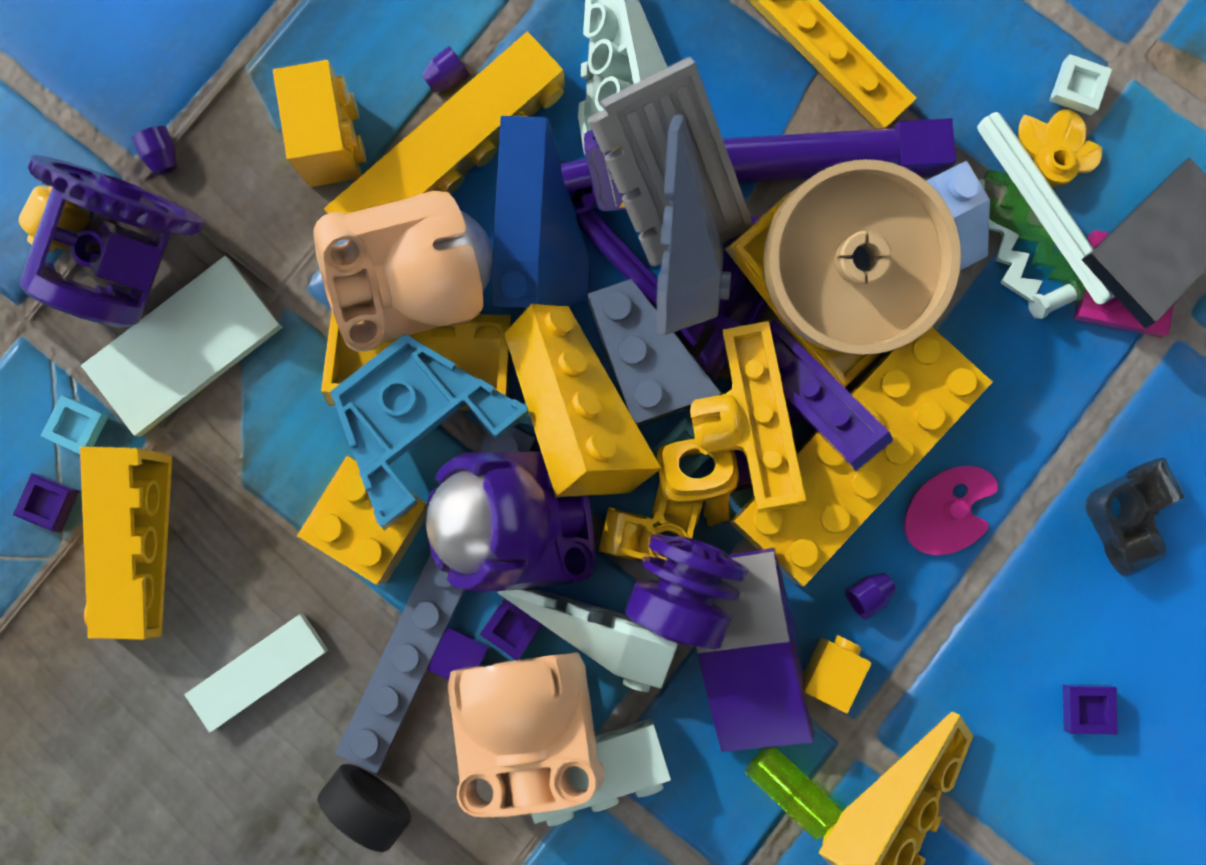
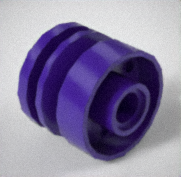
[625,534,749,650]

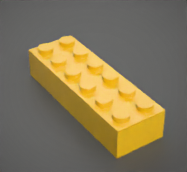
[729,327,992,587]

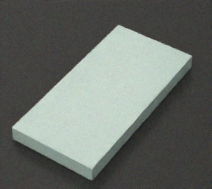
[81,256,283,437]

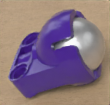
[426,451,595,593]

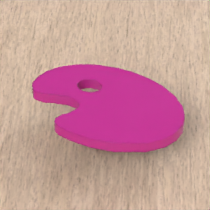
[903,466,998,556]

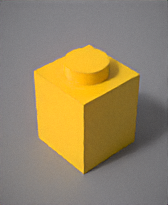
[803,635,872,714]

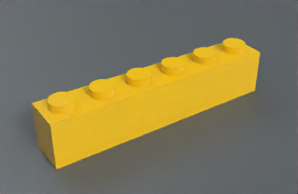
[324,31,565,214]

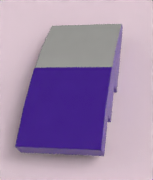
[696,548,814,752]

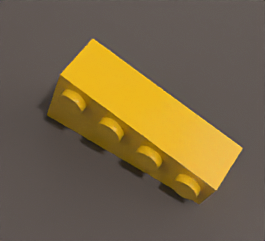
[504,304,661,497]

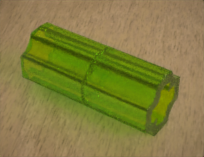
[744,746,842,840]

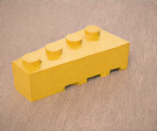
[80,447,173,640]

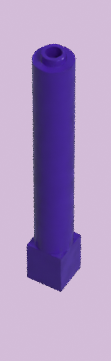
[722,118,956,183]

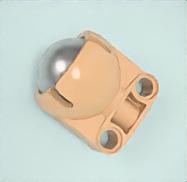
[314,191,493,352]

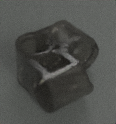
[1086,457,1185,577]

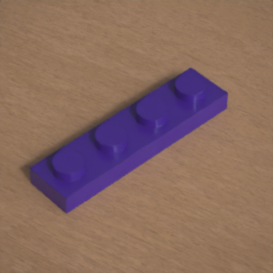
[770,320,893,472]

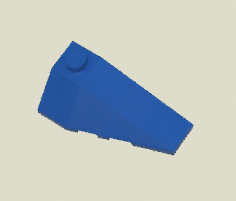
[492,116,590,308]

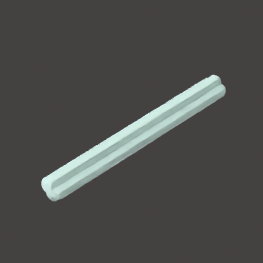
[977,112,1115,305]

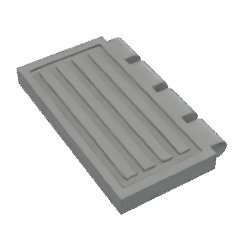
[588,57,753,266]

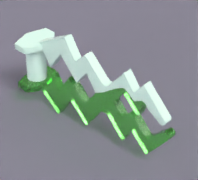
[979,170,1086,319]

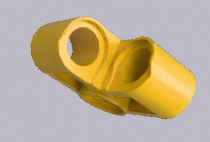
[598,482,703,561]

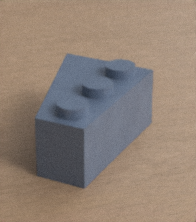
[588,279,722,427]

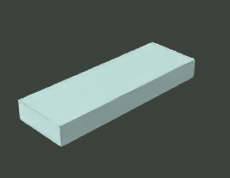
[184,613,329,733]

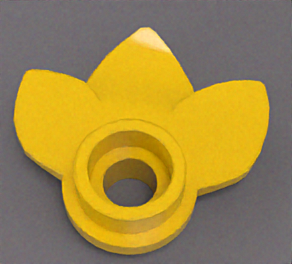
[1018,109,1102,188]

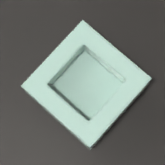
[1050,54,1112,116]

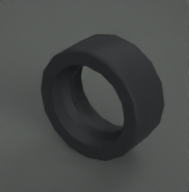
[317,764,411,853]

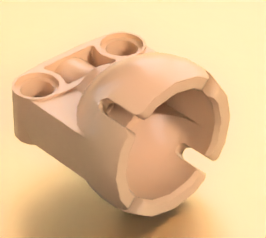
[448,652,605,817]

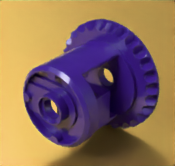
[19,155,204,327]

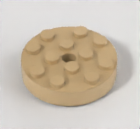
[763,160,961,355]

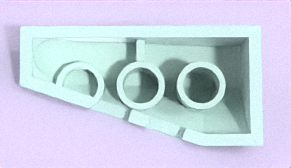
[578,0,668,155]
[497,588,677,692]

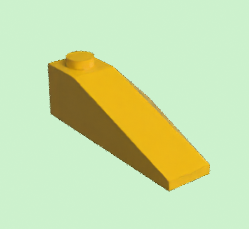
[818,712,973,865]

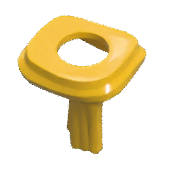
[657,439,739,527]

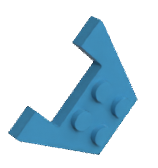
[330,334,529,530]

